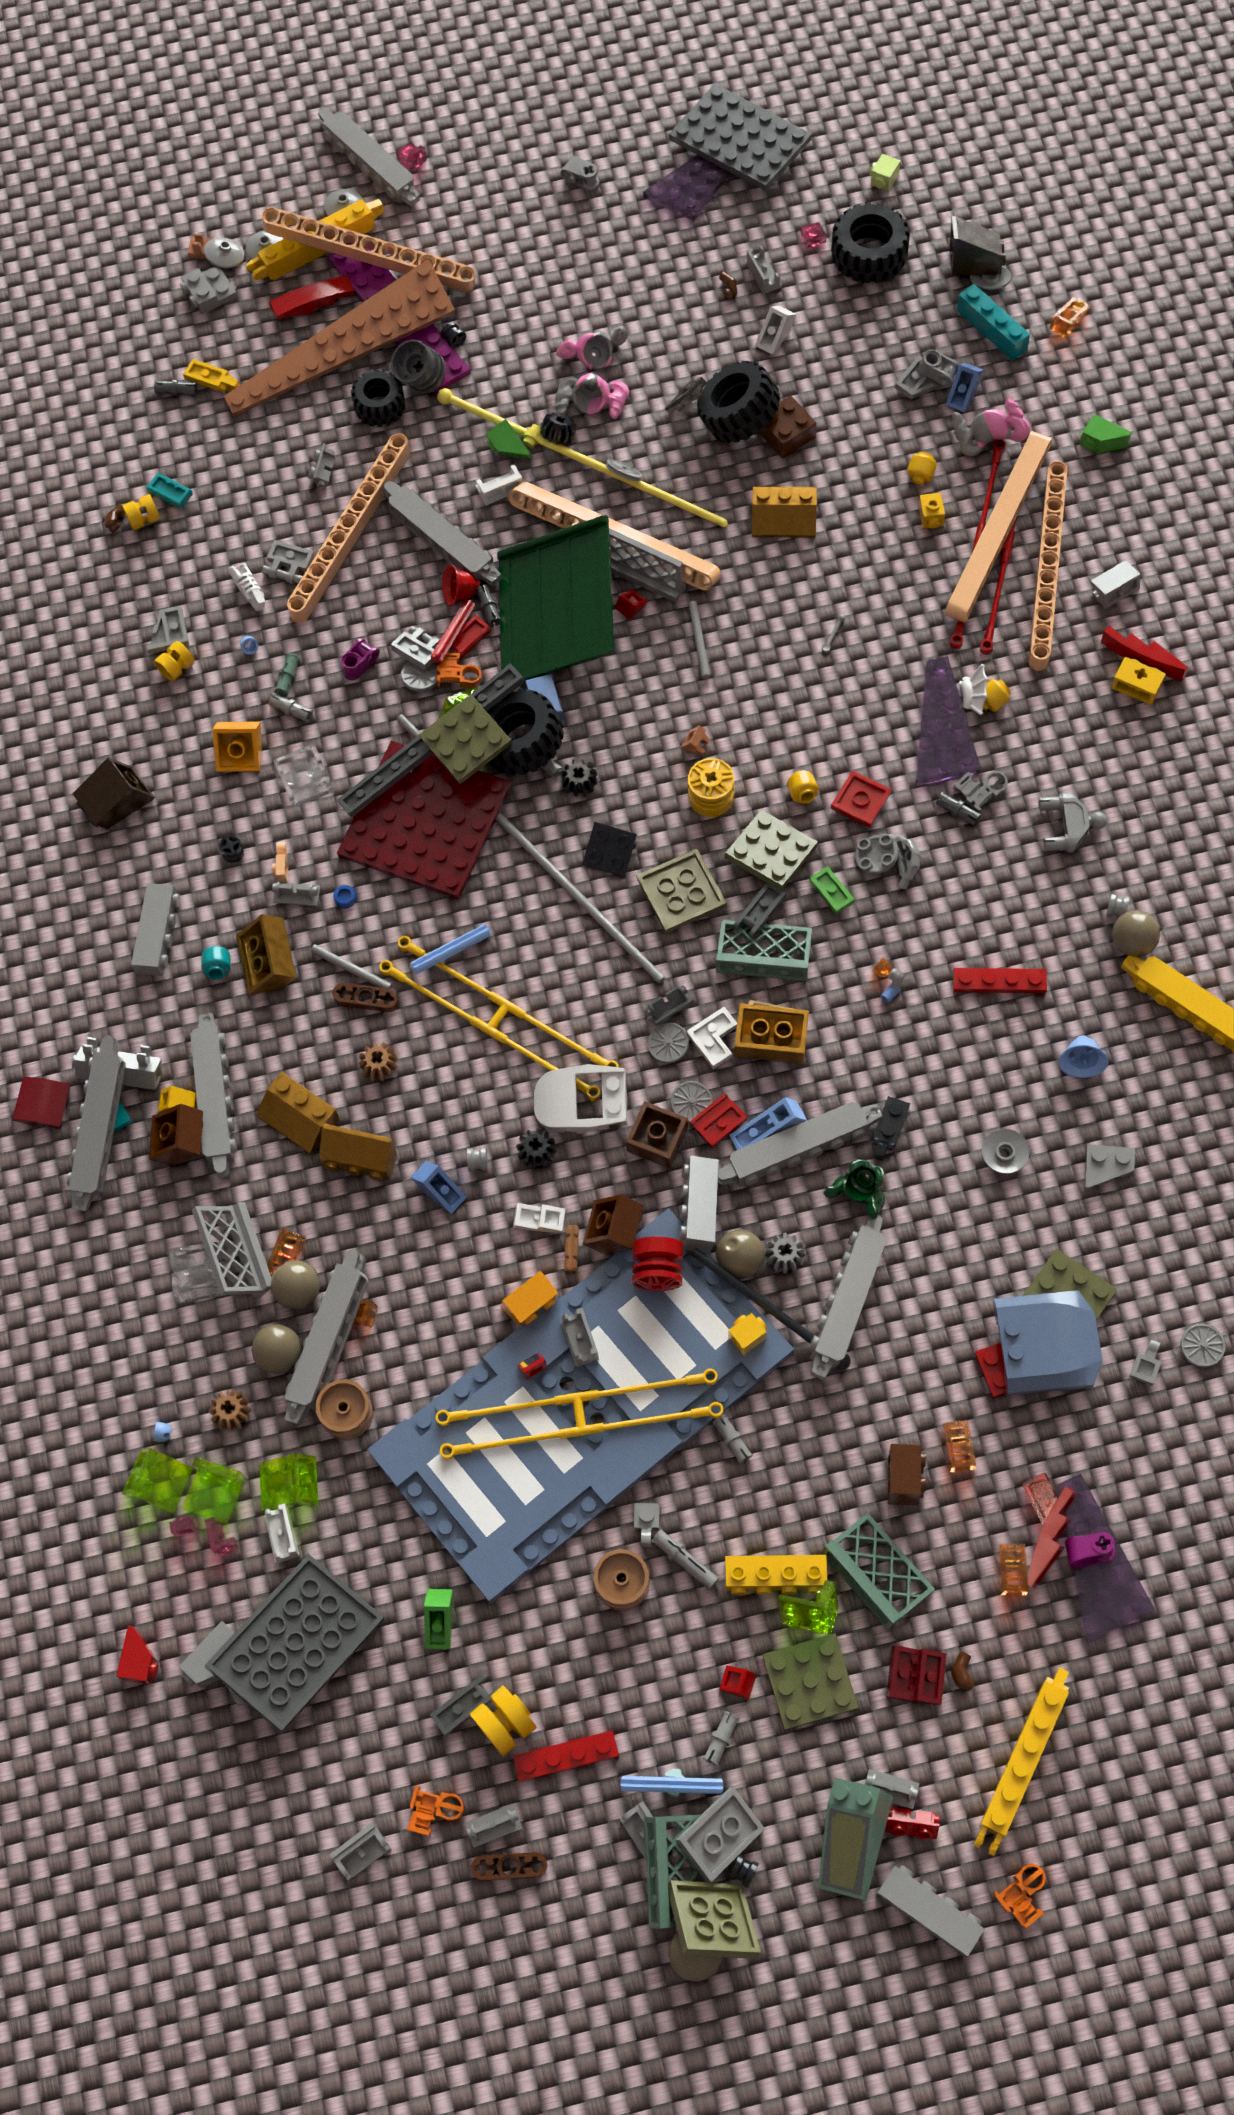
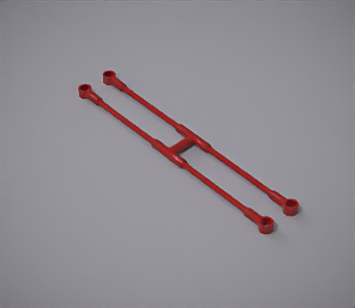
[950,439,1024,655]

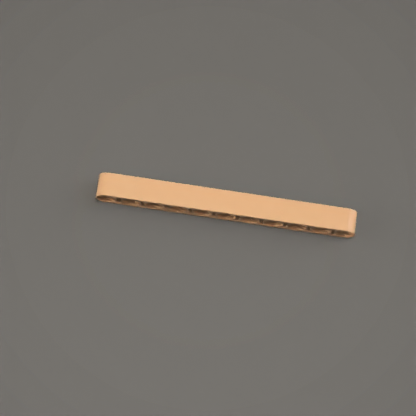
[262,207,475,292]
[945,431,1052,623]
[287,433,410,623]
[1029,461,1067,671]
[508,482,721,590]

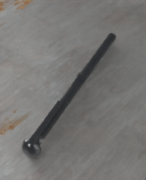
[691,1248,851,1371]

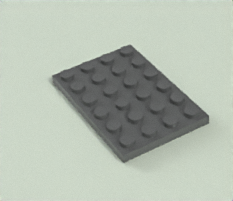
[669,84,812,191]
[205,1554,384,1734]

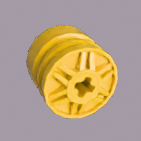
[688,758,734,817]

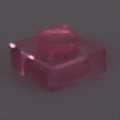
[800,222,827,248]
[169,1515,200,1537]

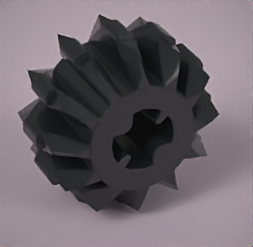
[540,412,576,445]
[560,759,598,797]
[516,1128,557,1169]

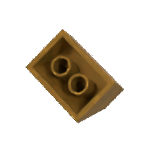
[752,487,817,538]
[236,914,297,995]
[734,1004,809,1064]
[256,1071,339,1155]
[319,1124,397,1181]

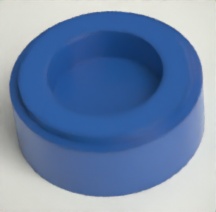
[333,885,357,909]

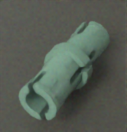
[274,653,300,697]

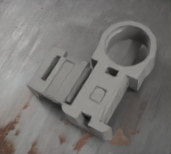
[953,771,1008,813]

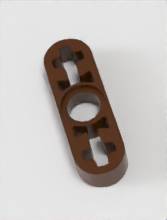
[332,983,399,1012]
[471,1852,548,1881]

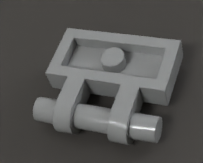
[262,540,315,584]
[391,626,440,670]

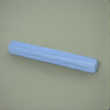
[410,924,490,974]
[620,1776,723,1794]

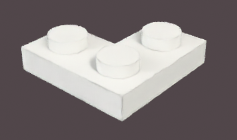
[686,1007,737,1069]

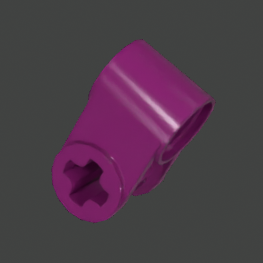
[341,638,380,680]
[1065,1532,1116,1568]

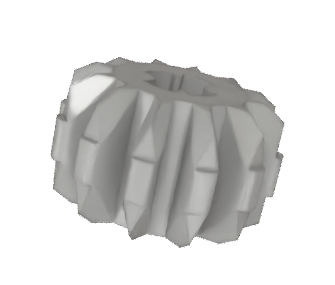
[765,1232,806,1274]

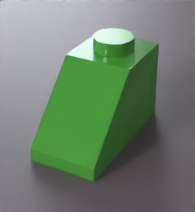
[1079,414,1132,454]
[486,419,532,460]
[424,1589,453,1650]

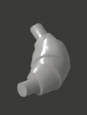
[890,834,921,890]

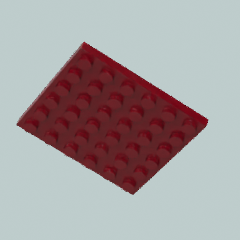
[337,740,512,899]

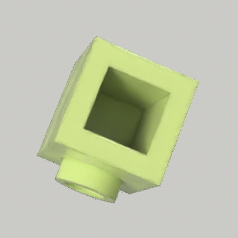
[869,154,900,192]

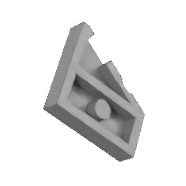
[894,356,947,399]
[147,605,190,654]
[1085,1144,1135,1190]

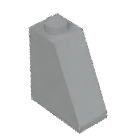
[179,1621,234,1687]

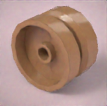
[316,1379,373,1440]
[593,1549,650,1611]

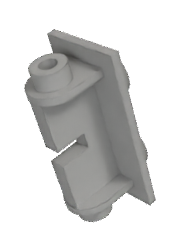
[307,443,336,489]
[272,882,321,906]
[865,1769,919,1809]
[465,1803,523,1848]

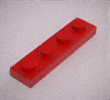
[953,968,1047,994]
[513,1730,619,1783]

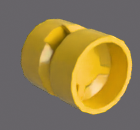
[122,494,161,531]
[154,641,195,682]

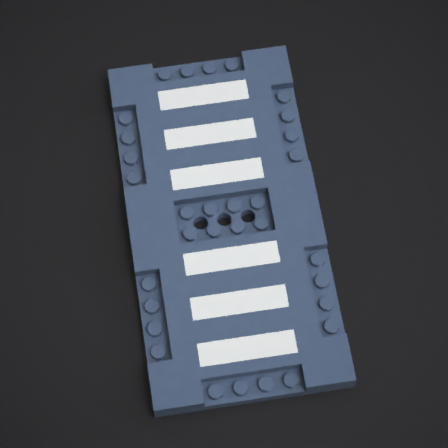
[367,1208,794,1604]

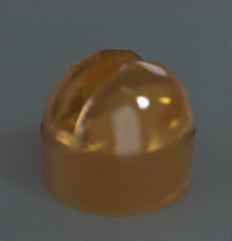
[872,957,892,977]

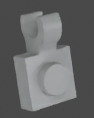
[1129,1340,1161,1386]
[634,1503,660,1548]

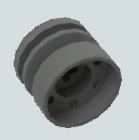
[391,339,446,393]

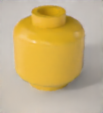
[907,452,937,485]
[983,679,1011,712]
[787,770,819,804]

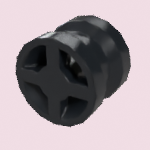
[440,322,466,349]
[219,835,244,863]
[729,1854,759,1888]

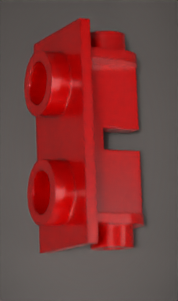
[885,1807,940,1840]

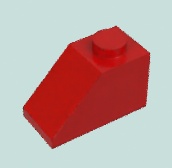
[116,1626,159,1685]

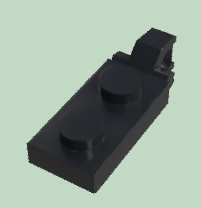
[872,1096,910,1161]

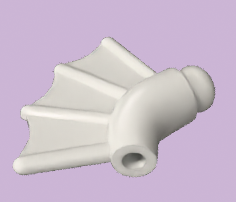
[959,664,988,715]

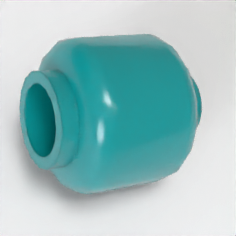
[201,946,231,980]

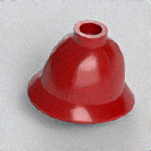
[442,565,480,607]

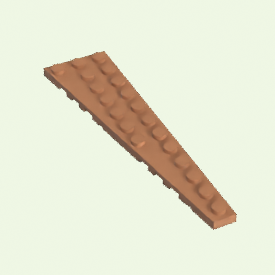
[224,259,456,417]

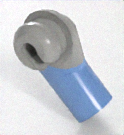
[880,968,904,1003]

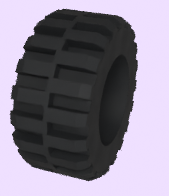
[831,202,910,284]
[697,361,780,443]
[487,689,564,776]

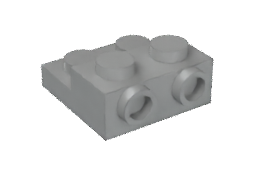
[180,266,237,314]

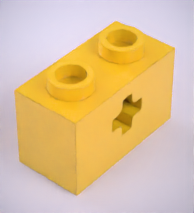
[1111,657,1166,705]

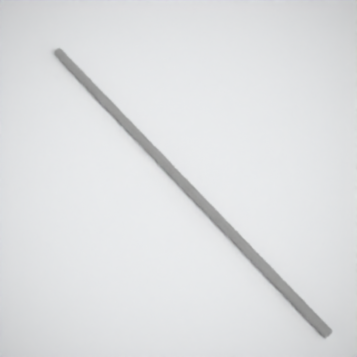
[396,714,665,984]

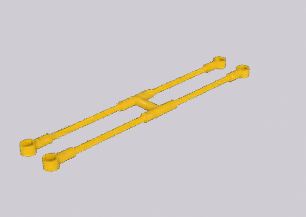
[379,936,618,1102]
[436,1369,723,1460]

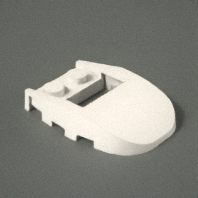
[534,1064,628,1134]

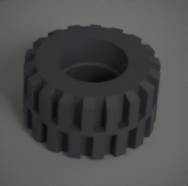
[351,369,405,427]

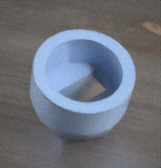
[240,636,258,655]
[153,1422,172,1442]

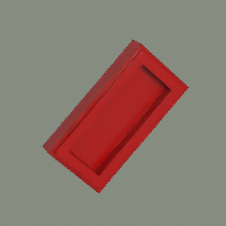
[450,615,491,659]

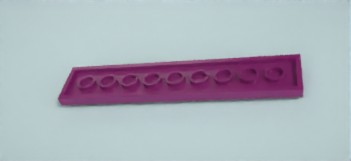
[327,243,471,394]

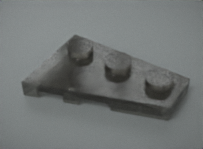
[665,377,707,414]

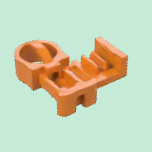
[437,653,482,689]
[406,1786,465,1837]
[994,1864,1046,1929]

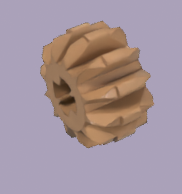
[359,1042,398,1082]
[209,1389,251,1432]

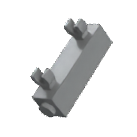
[72,1037,163,1090]

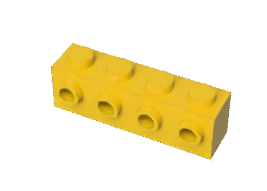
[725,1555,827,1595]

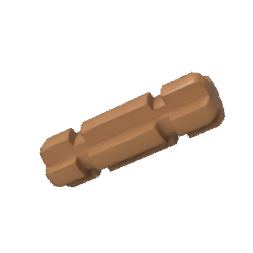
[564,1225,579,1272]

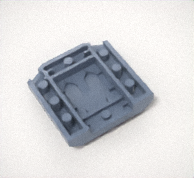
[993,1290,1102,1396]

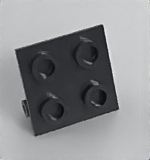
[582,822,637,877]

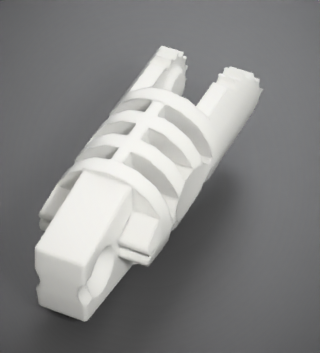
[228,563,266,611]

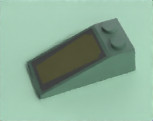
[818,1778,893,1901]

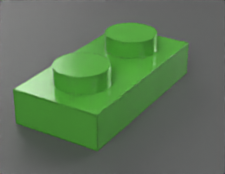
[809,866,855,915]

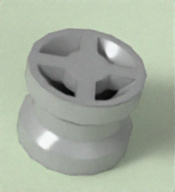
[1106,894,1130,917]
[467,1147,488,1172]

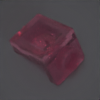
[396,141,427,171]
[204,1517,238,1555]

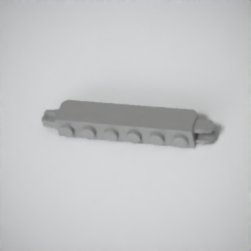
[318,108,420,207]
[384,481,502,586]
[190,1013,237,1180]
[67,1035,126,1212]
[717,1102,882,1187]
[809,1215,887,1380]
[284,1249,369,1425]

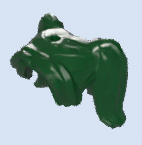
[823,1159,885,1220]

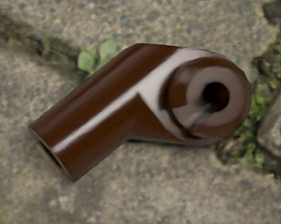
[719,271,738,300]
[104,504,125,533]
[951,1651,974,1691]

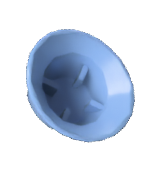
[1059,1036,1109,1078]

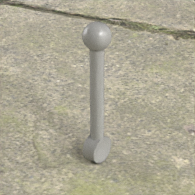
[822,614,846,653]

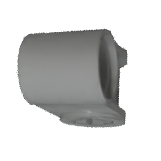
[560,156,599,191]
[918,349,960,387]

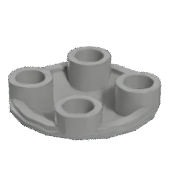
[855,834,899,874]

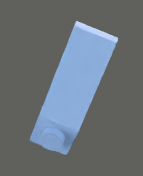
[729,1097,807,1150]

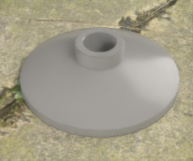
[324,189,363,216]
[246,230,284,260]
[204,238,244,268]
[970,267,1011,290]
[982,1129,1029,1174]

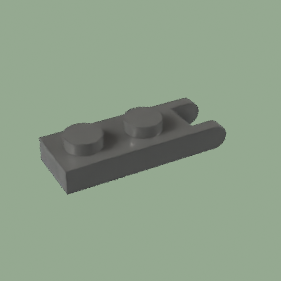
[733,883,786,938]
[430,1673,498,1737]

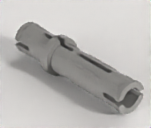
[651,1529,719,1590]

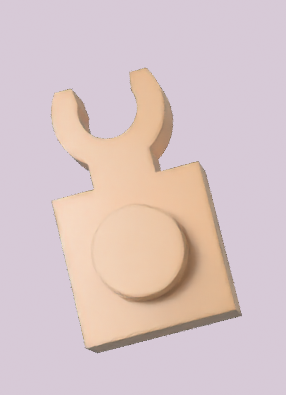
[272,842,288,883]

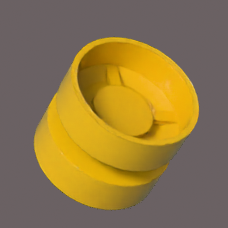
[469,1685,537,1757]

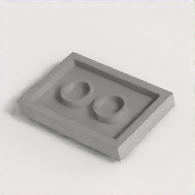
[676,1787,765,1882]

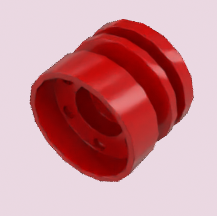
[632,1236,683,1291]

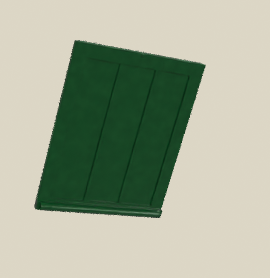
[497,515,614,682]

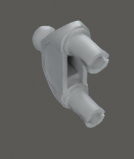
[1038,793,1107,853]

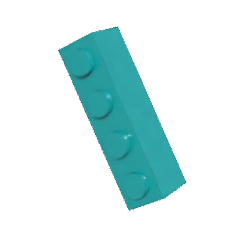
[957,284,1030,361]

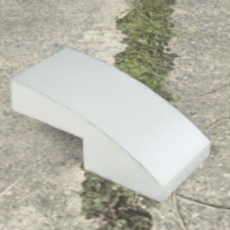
[513,1203,565,1232]

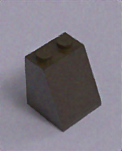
[949,216,1006,275]
[72,757,155,829]

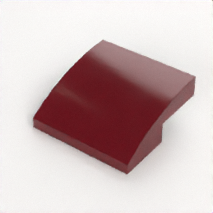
[12,1077,71,1129]
[886,1645,947,1705]

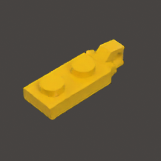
[183,359,240,392]

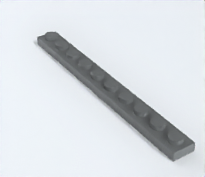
[337,664,525,818]

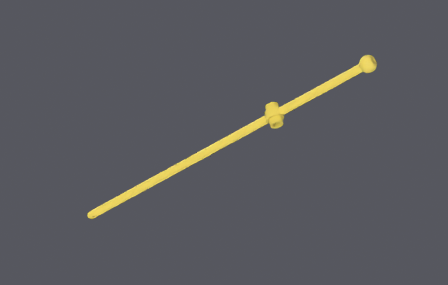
[437,388,728,527]

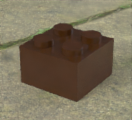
[759,395,817,459]
[626,1101,688,1168]
[149,1103,203,1166]
[583,1194,644,1255]
[887,1444,926,1506]

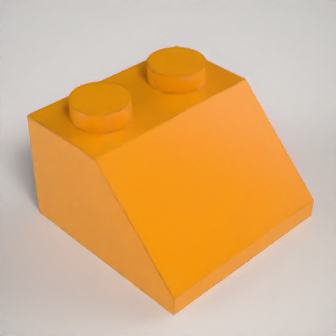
[212,722,262,772]
[500,1270,558,1326]

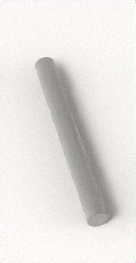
[688,601,710,679]
[311,944,392,989]

